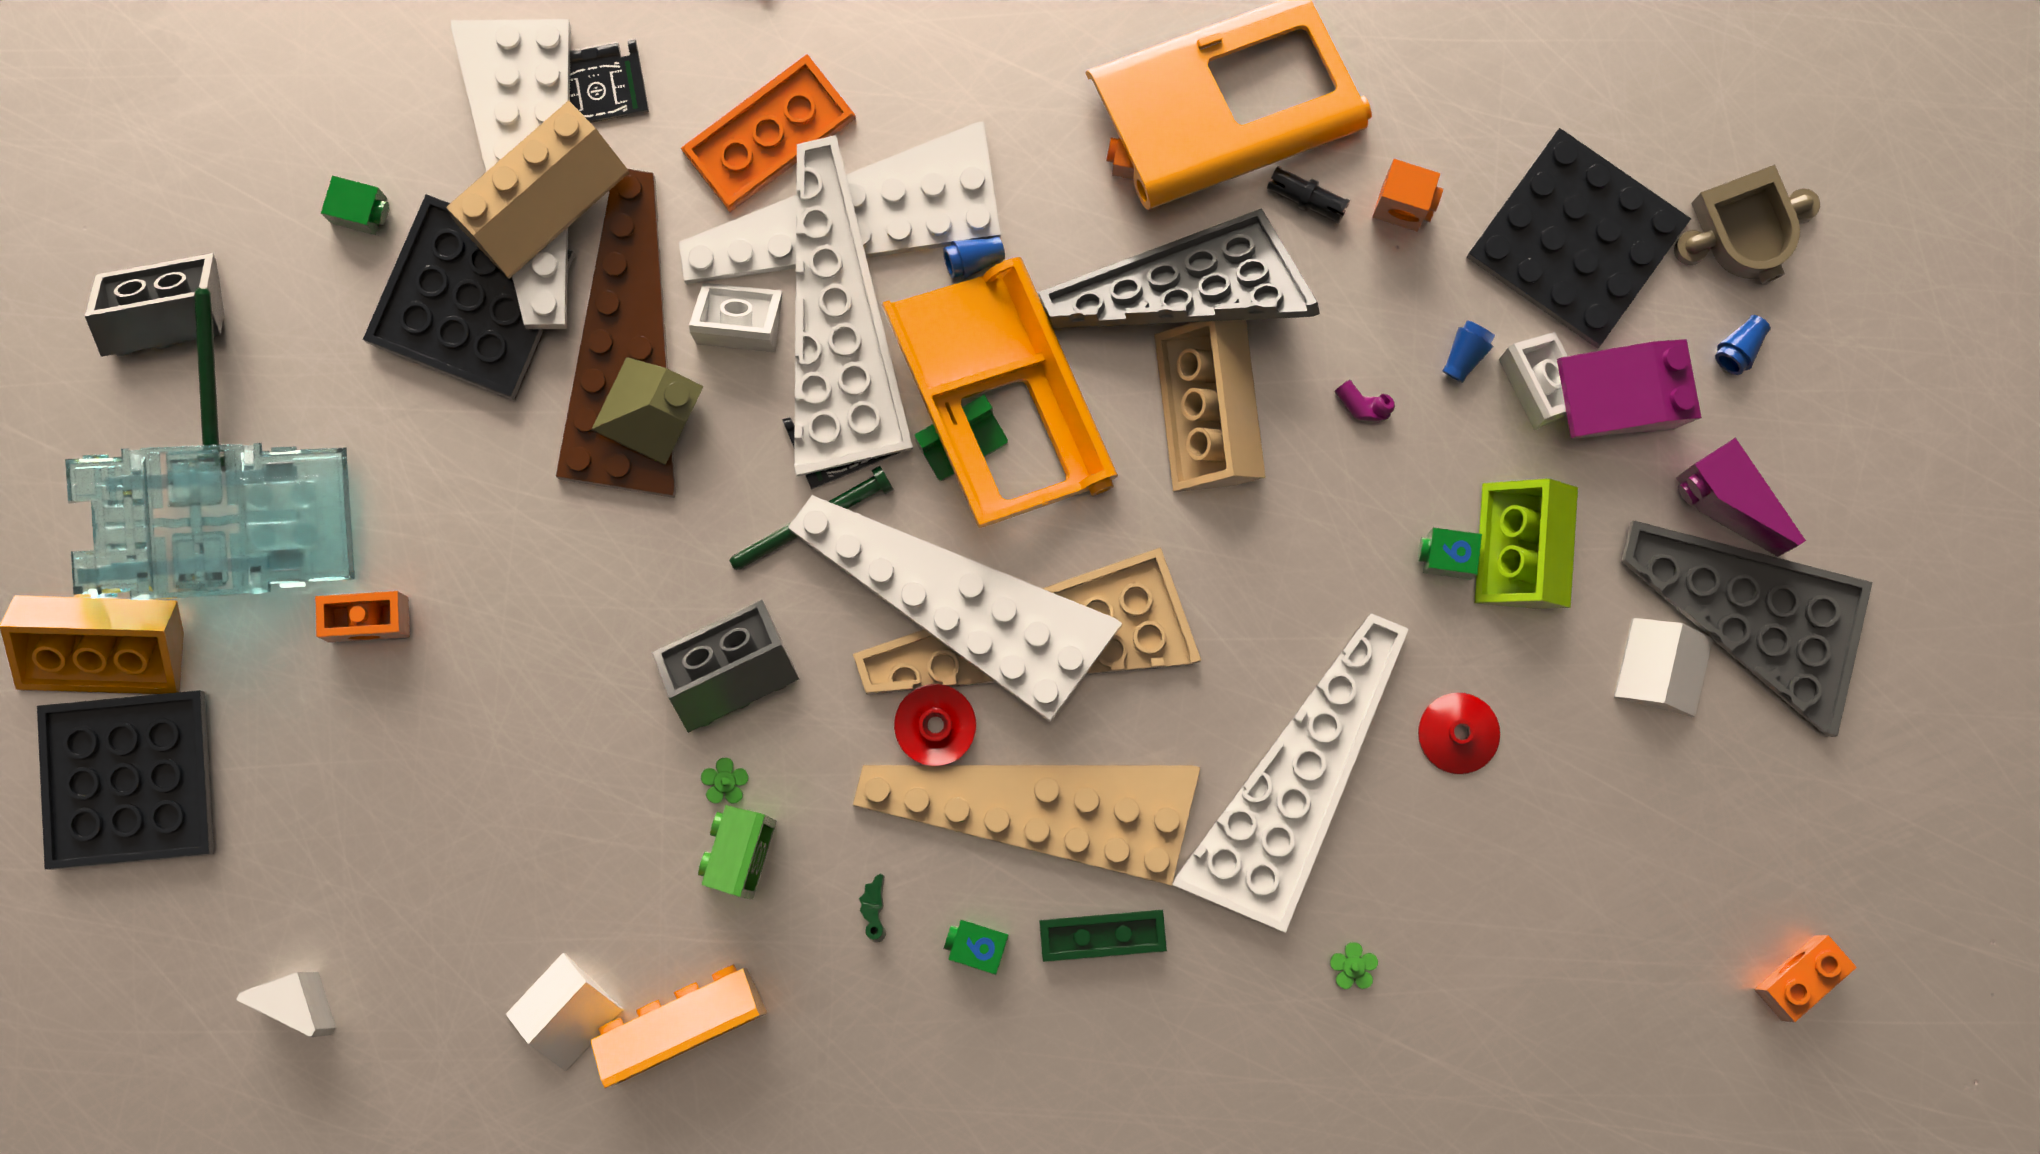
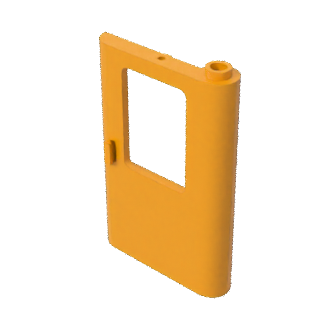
[1085,0,1372,210]
[882,257,1118,528]

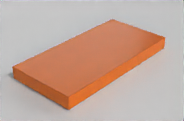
[681,54,856,212]

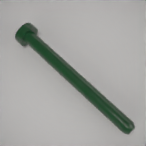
[194,288,227,468]
[729,466,894,570]

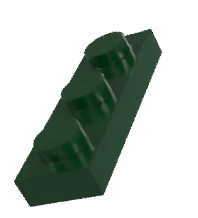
[1039,910,1167,962]

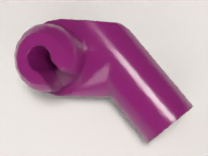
[1334,380,1395,422]

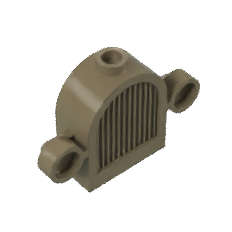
[1674,165,1820,284]

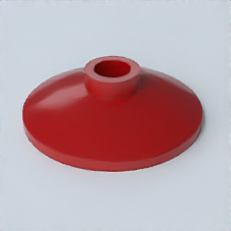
[894,684,976,766]
[1418,693,1500,774]

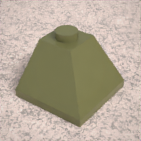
[591,357,704,465]

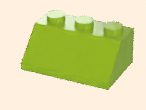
[1475,478,1578,609]

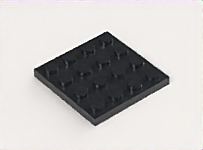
[1467,128,1691,349]
[363,194,575,400]
[37,690,214,870]

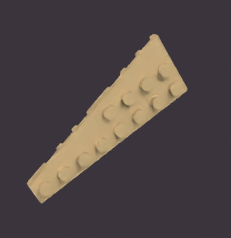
[853,547,1201,694]
[853,765,1200,886]

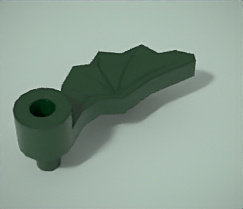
[859,873,886,942]

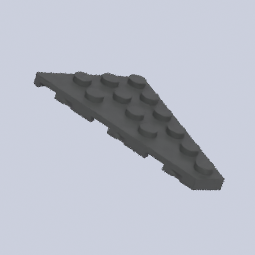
[1038,208,1320,328]
[1621,521,1873,737]

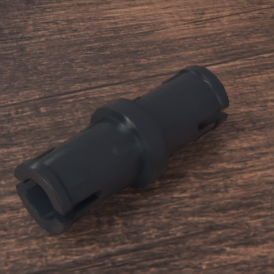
[1267,166,1350,224]

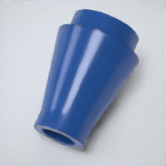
[943,236,1005,280]
[1715,315,1771,375]
[1442,320,1495,383]

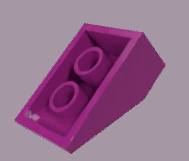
[1557,339,1702,438]
[1676,437,1806,557]

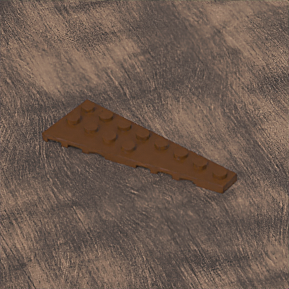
[556,169,676,498]

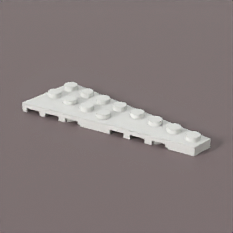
[451,19,571,329]
[679,122,1001,284]
[794,135,913,477]
[788,495,1122,722]
[1172,613,1409,933]

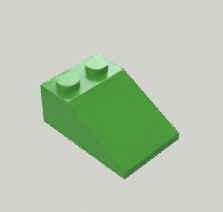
[698,805,777,900]

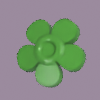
[701,758,748,804]
[1330,942,1378,989]

